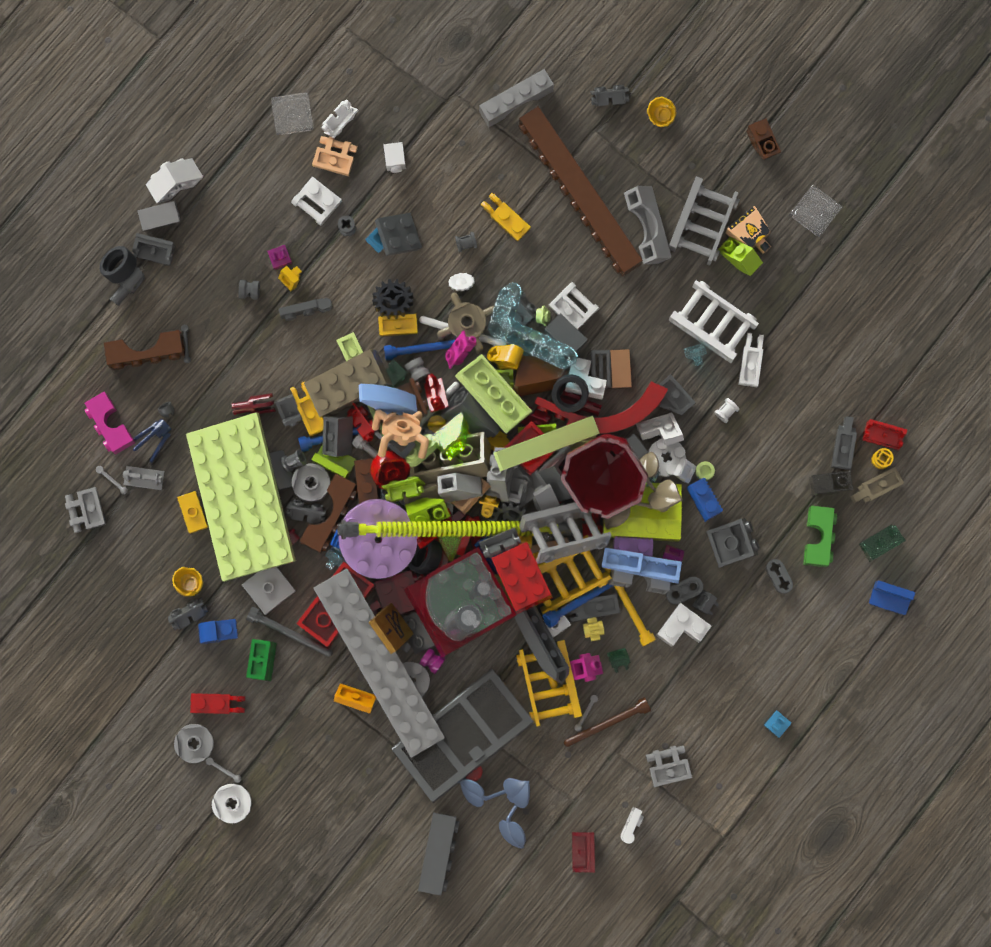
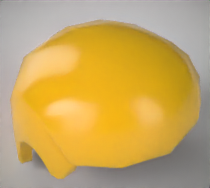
[647,97,677,127]
[172,567,203,596]

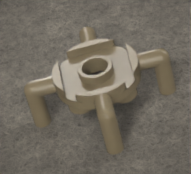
[437,293,497,355]

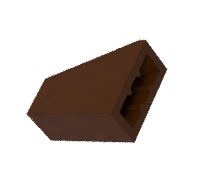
[514,355,568,397]

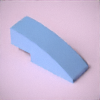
[359,384,417,415]

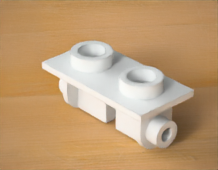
[321,100,359,138]

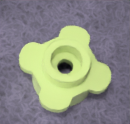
[536,306,551,326]

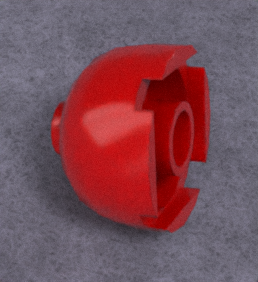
[370,450,410,489]

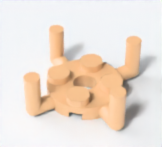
[372,409,429,459]

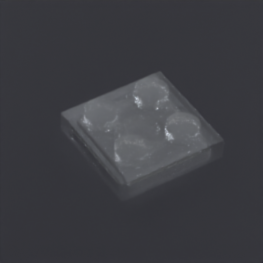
[789,184,842,237]

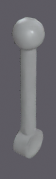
[96,466,128,494]
[574,695,598,732]
[206,758,241,783]

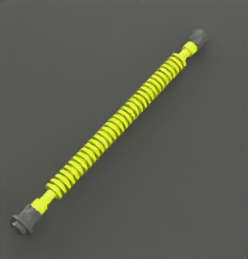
[337,520,573,539]

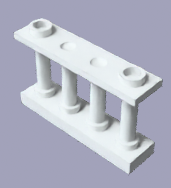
[669,280,759,363]

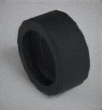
[99,246,137,283]
[552,374,589,413]
[408,540,443,575]

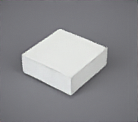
[673,458,697,484]

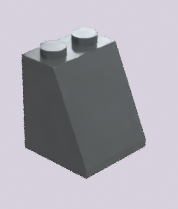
[441,386,500,438]

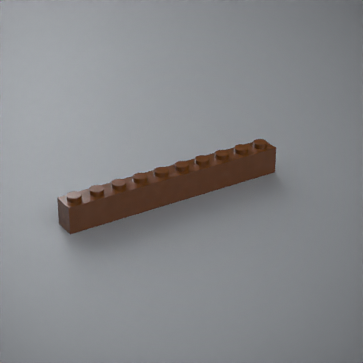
[518,106,643,277]

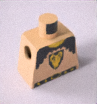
[725,206,771,254]

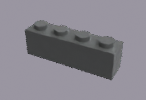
[418,812,460,896]

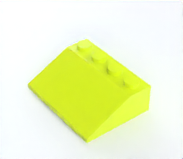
[603,483,682,542]

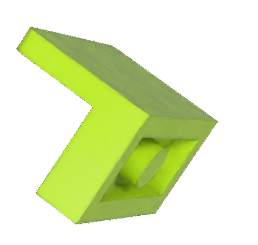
[311,444,357,479]

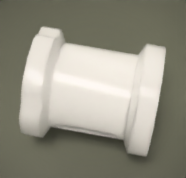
[714,398,740,423]

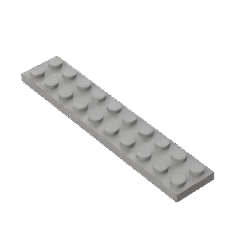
[313,569,445,758]

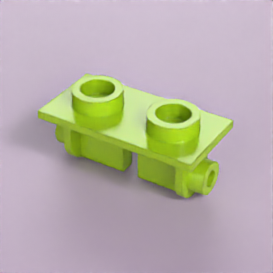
[382,476,425,502]

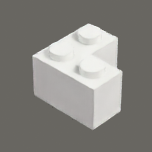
[146,158,203,203]
[656,603,711,647]

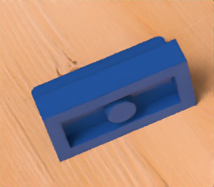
[869,580,916,615]

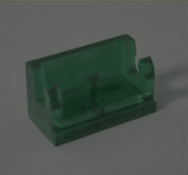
[859,524,906,562]

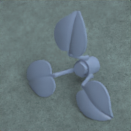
[460,778,530,849]

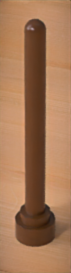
[564,697,651,747]

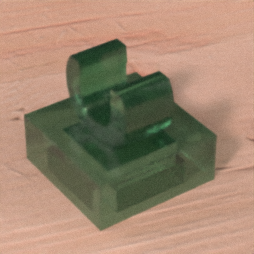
[607,648,631,673]

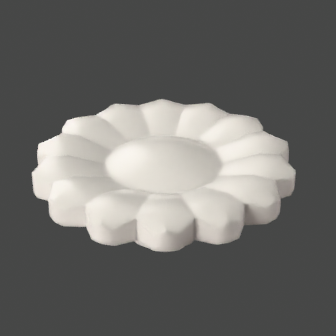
[448,273,475,291]

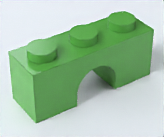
[803,506,837,567]

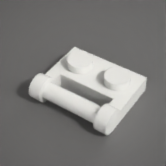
[291,177,342,226]
[549,282,599,330]
[620,807,644,844]

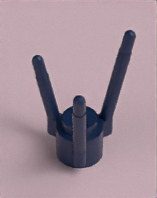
[133,419,171,463]

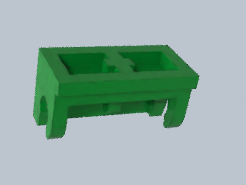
[246,639,277,681]

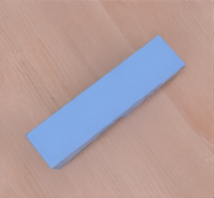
[602,548,682,584]

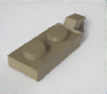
[850,467,904,503]

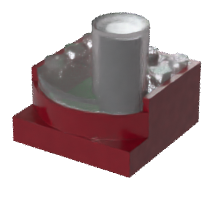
[404,547,517,658]

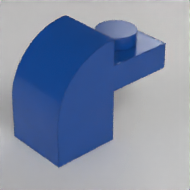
[198,619,238,644]

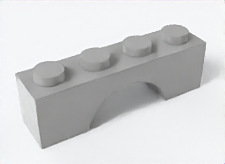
[479,69,554,128]
[624,186,672,264]

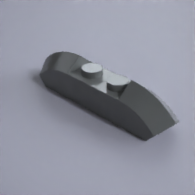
[514,606,569,684]

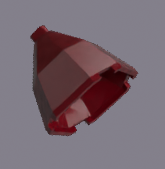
[561,434,648,519]

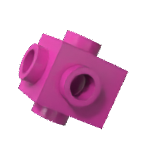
[570,653,603,682]

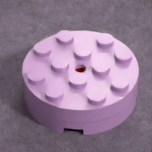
[338,499,417,579]

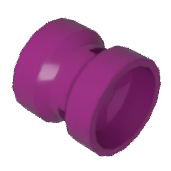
[419,648,446,674]

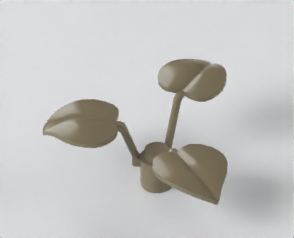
[604,452,683,529]

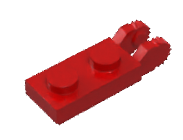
[190,693,245,714]

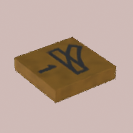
[369,602,414,654]

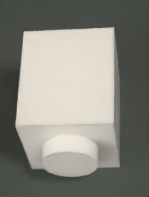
[383,142,406,173]

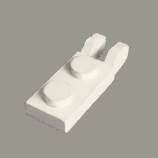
[738,333,764,387]

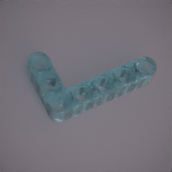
[488,282,578,369]

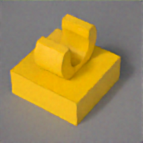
[278,266,302,291]

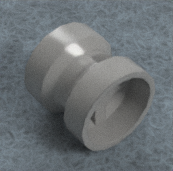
[405,357,430,383]

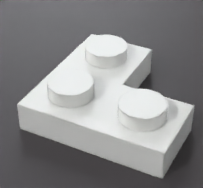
[565,357,607,400]
[636,413,684,446]

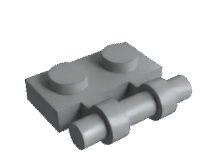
[65,487,106,533]
[646,746,692,787]

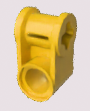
[487,344,524,370]

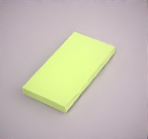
[455,354,533,434]

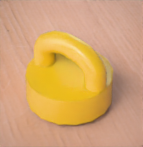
[428,415,446,435]

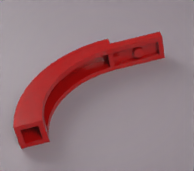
[535,381,668,433]

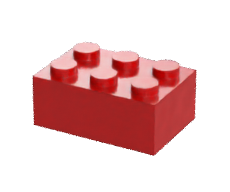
[491,542,553,614]

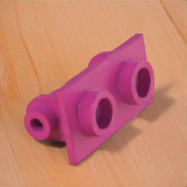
[445,331,477,369]

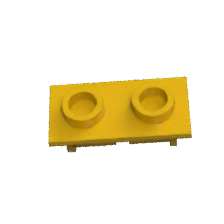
[479,495,500,518]

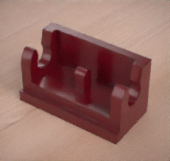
[572,832,595,872]

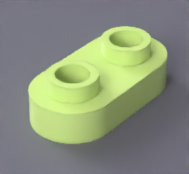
[405,434,438,467]

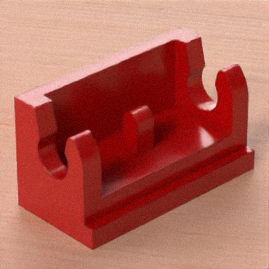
[862,419,907,451]

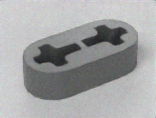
[766,559,793,594]

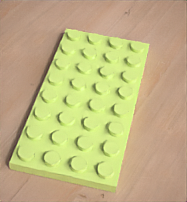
[186,413,296,582]

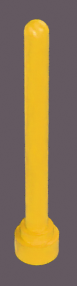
[604,568,656,647]

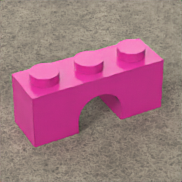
[84,391,135,455]

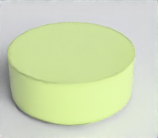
[695,461,715,481]

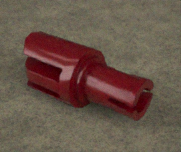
[560,387,602,417]
[232,393,276,415]

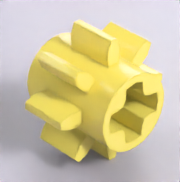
[583,617,605,641]

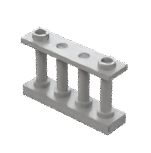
[669,176,740,265]
[519,502,611,564]

